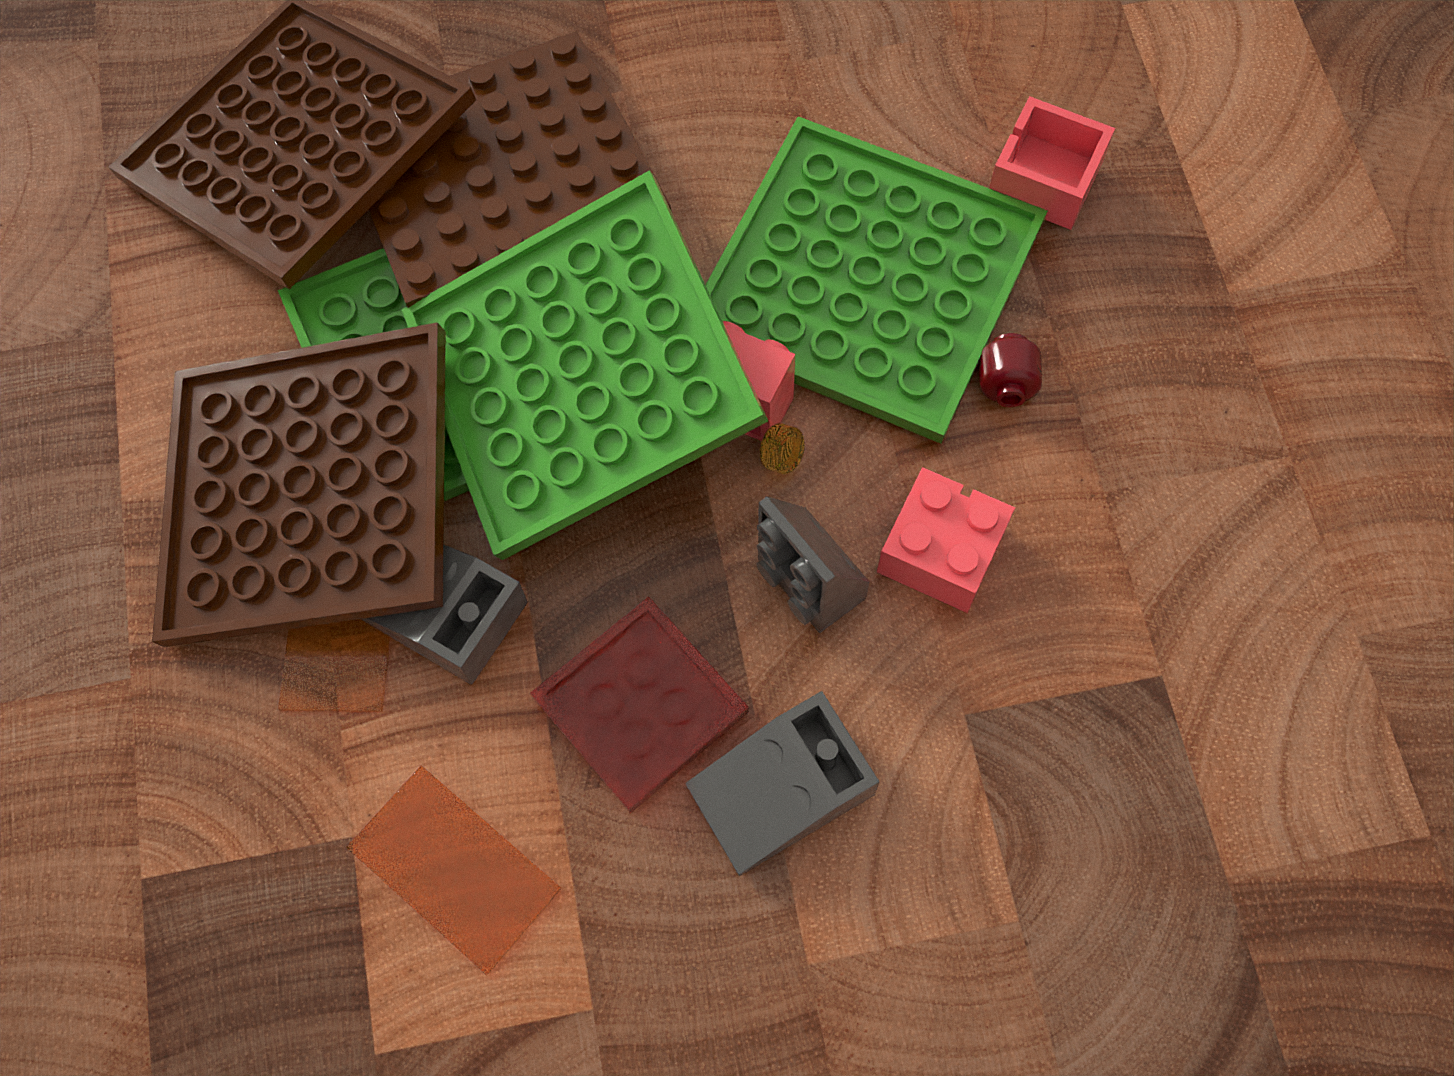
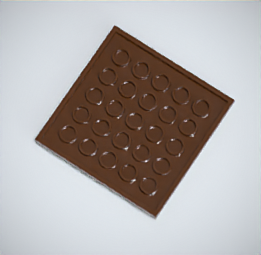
[109,0,476,289]
[369,31,672,308]
[152,322,446,647]

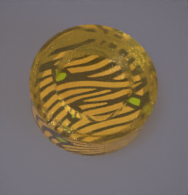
[760,423,805,474]

